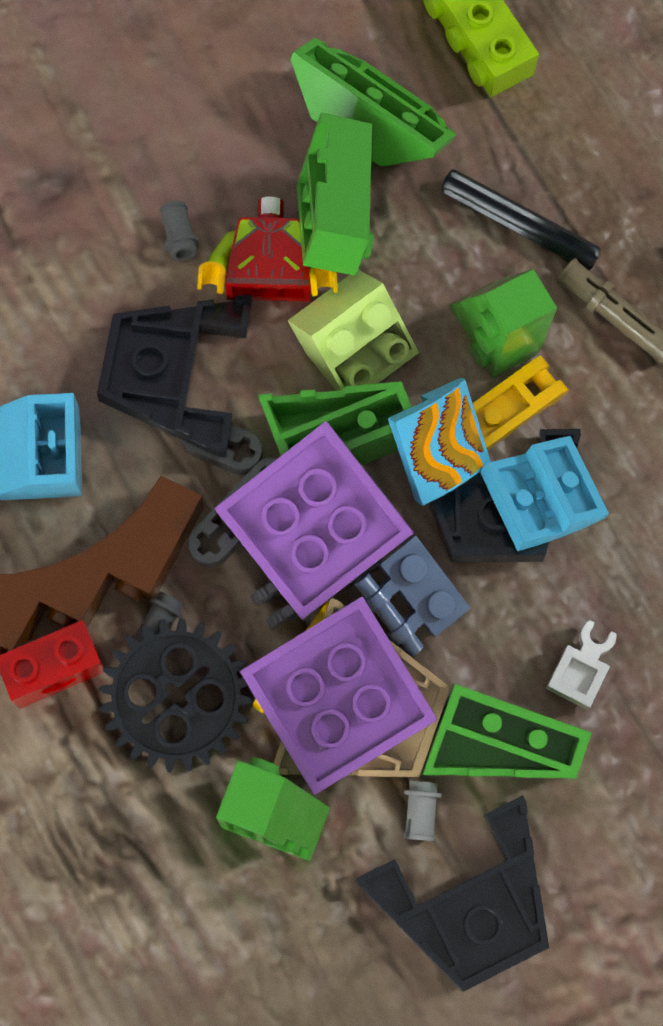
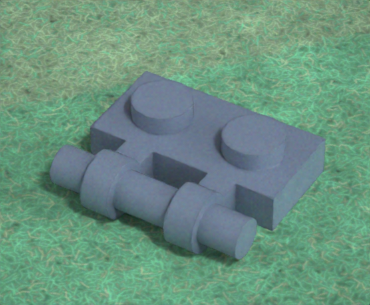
[354,535,470,657]

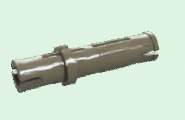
[557,258,663,364]

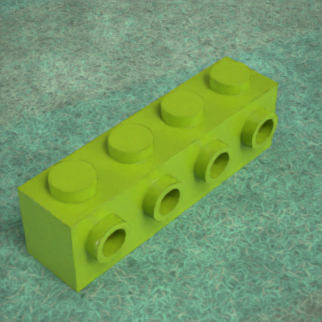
[423,0,539,98]

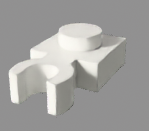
[545,620,617,710]

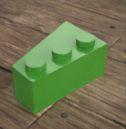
[296,112,374,276]
[258,381,412,465]

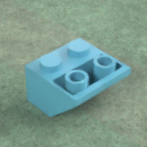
[0,393,82,501]

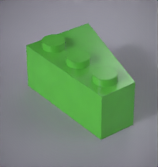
[449,269,557,378]
[422,683,592,779]
[216,756,330,862]

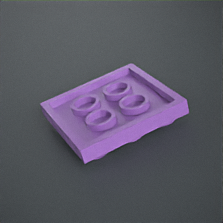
[214,420,414,620]
[240,596,438,795]

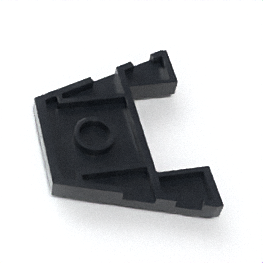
[97,294,252,458]
[428,429,581,562]
[356,795,549,992]

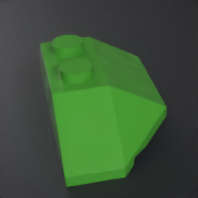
[291,38,456,167]

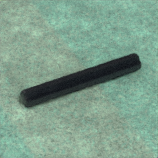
[441,169,601,270]

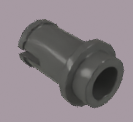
[159,201,199,261]
[133,591,184,642]

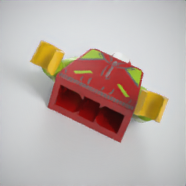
[197,197,338,302]

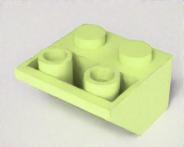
[287,269,419,391]

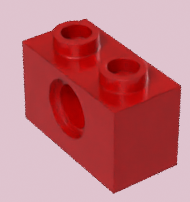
[0,620,104,709]

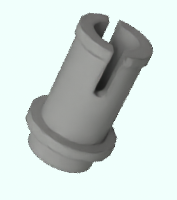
[404,781,442,841]

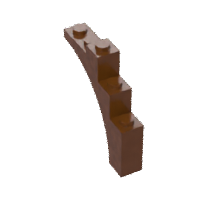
[0,476,204,655]

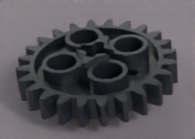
[99,618,253,772]

